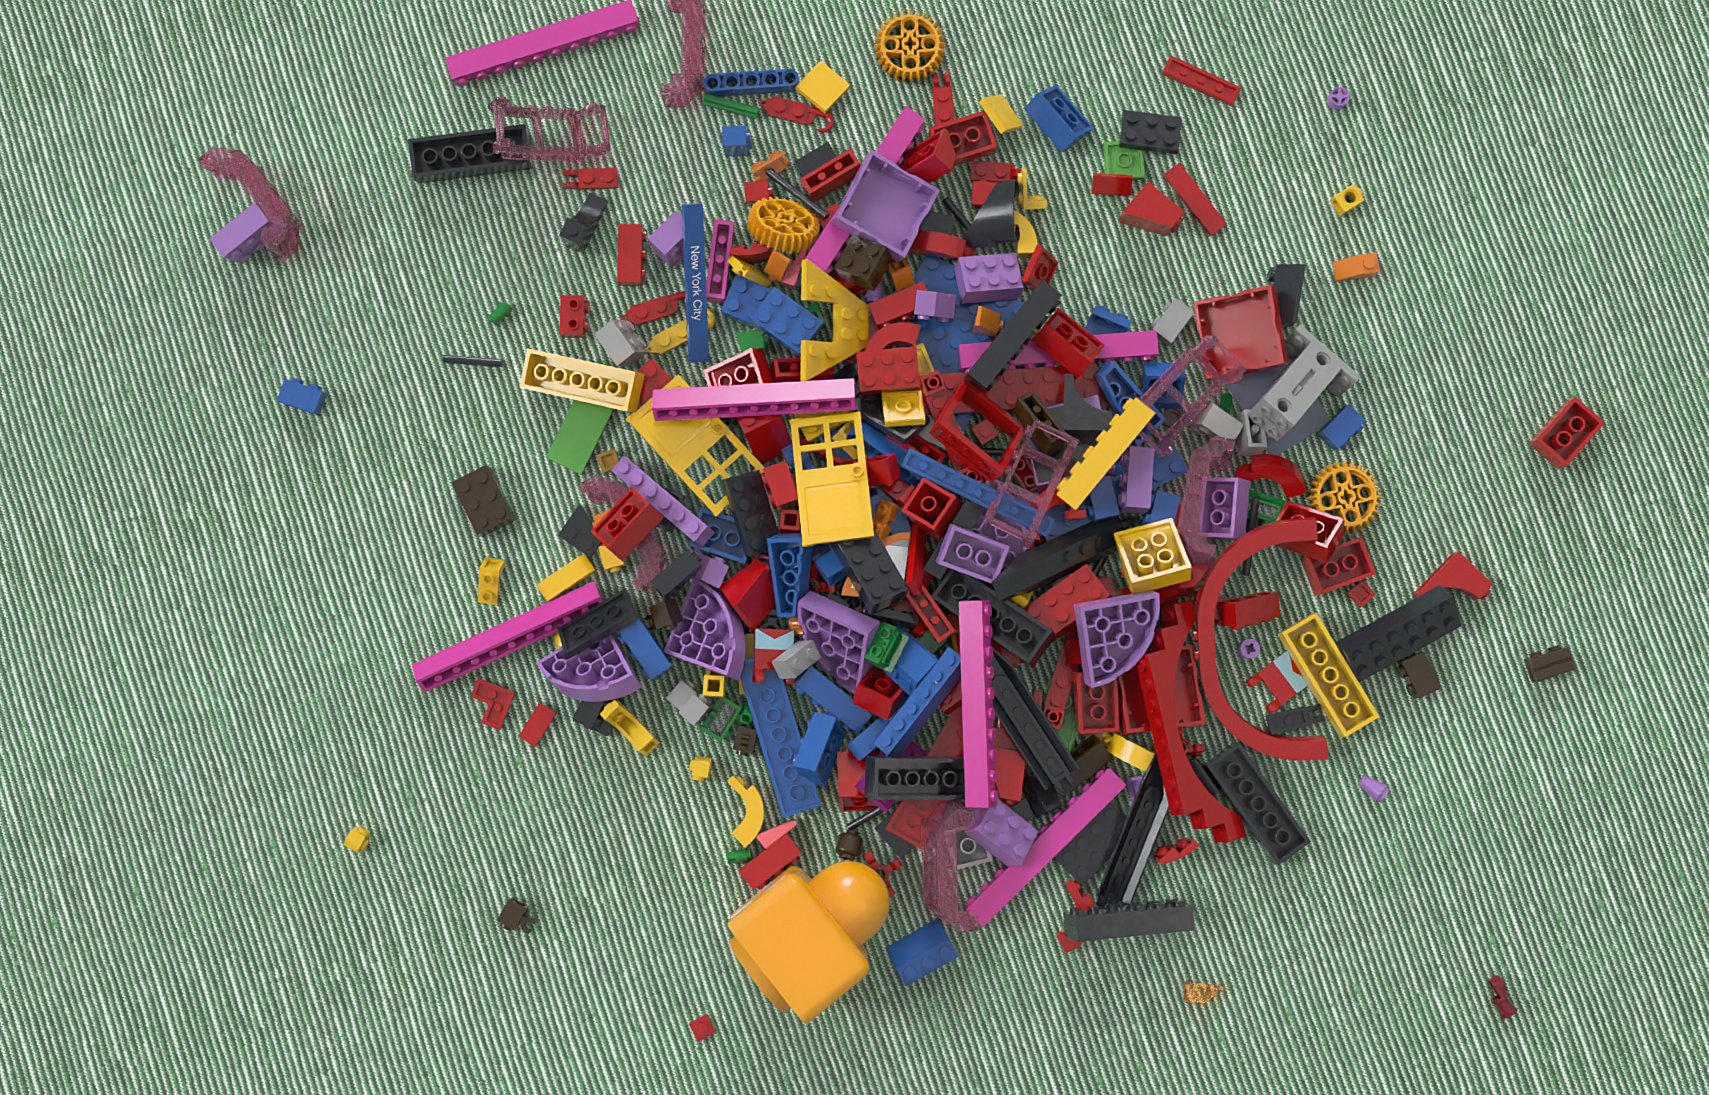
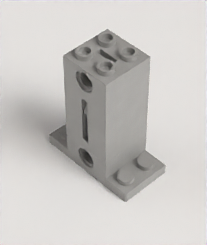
[1247,324,1361,441]

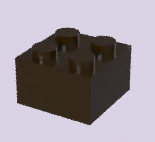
[834,235,892,291]

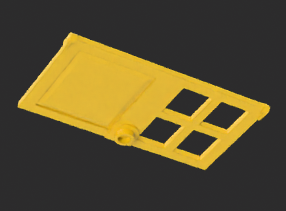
[625,374,764,517]
[789,411,874,547]

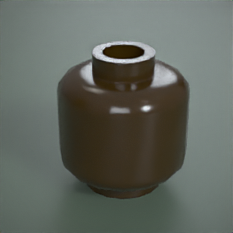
[835,830,864,861]

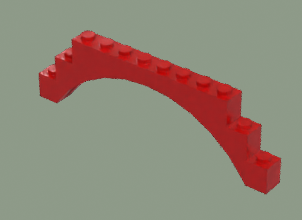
[1136,600,1246,843]

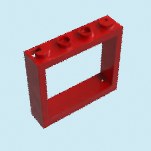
[929,379,1026,483]

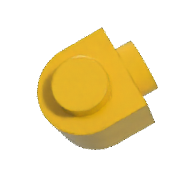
[689,756,712,781]
[343,826,370,853]

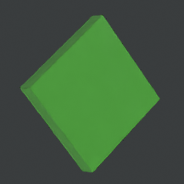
[1103,141,1145,180]

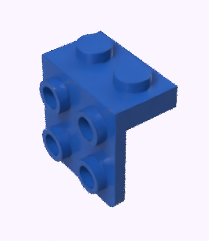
[1085,306,1132,335]

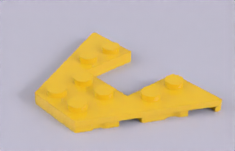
[801,259,869,381]

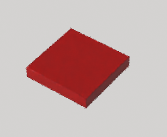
[1021,245,1059,292]

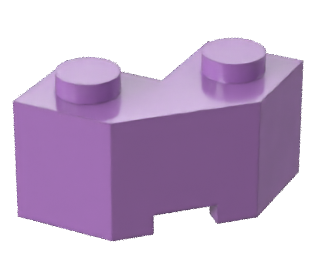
[914,290,956,322]
[688,548,729,588]

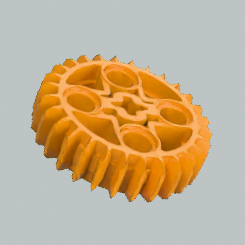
[874,10,946,83]
[747,197,820,254]
[1307,461,1382,534]

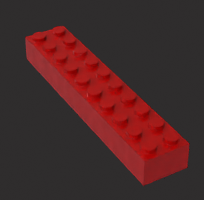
[939,564,1111,715]

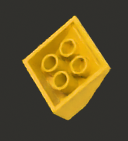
[1114,518,1191,594]

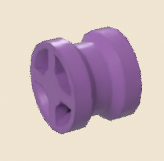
[1327,87,1350,110]
[1237,639,1260,659]

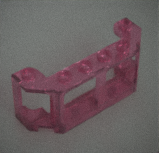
[660,0,706,108]
[488,96,611,162]
[197,147,302,262]
[1139,335,1246,458]
[984,419,1079,549]
[1177,436,1236,567]
[578,475,667,593]
[921,800,978,932]

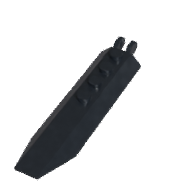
[992,516,1136,601]
[991,648,1079,796]
[1096,752,1169,908]

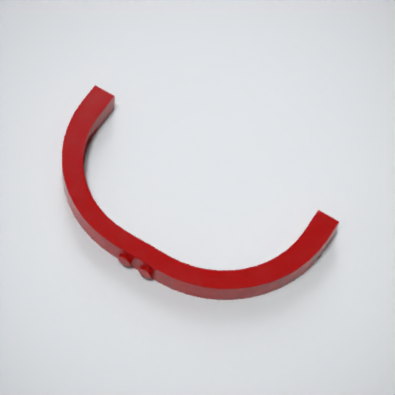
[1193,517,1328,761]

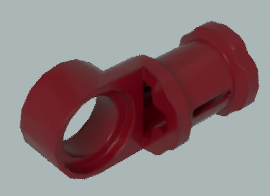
[1488,975,1518,1019]

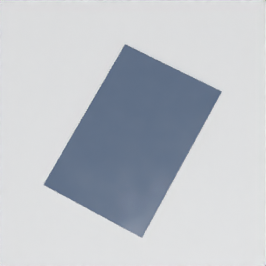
[1223,354,1330,455]

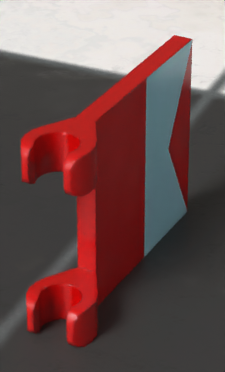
[752,628,795,685]
[1246,651,1308,713]

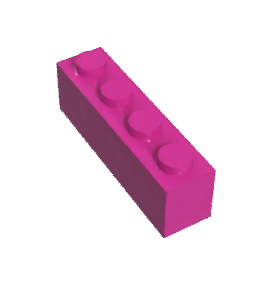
[706,219,735,304]

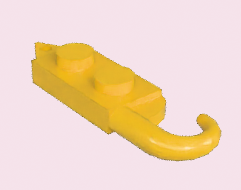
[647,308,716,355]

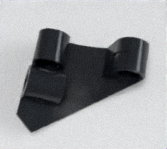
[963,180,1020,248]

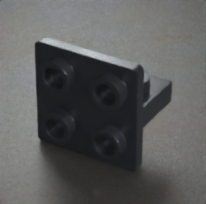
[573,698,625,736]

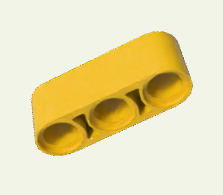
[537,554,596,602]

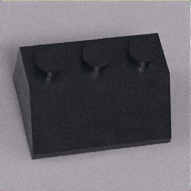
[1267,264,1306,330]

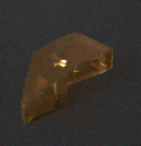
[1183,981,1225,1005]

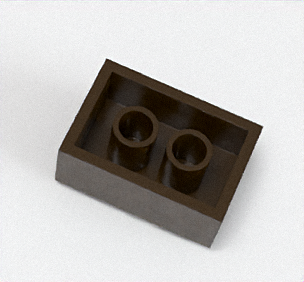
[451,464,517,537]

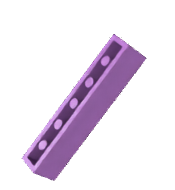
[611,456,715,547]

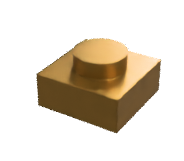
[596,448,619,474]

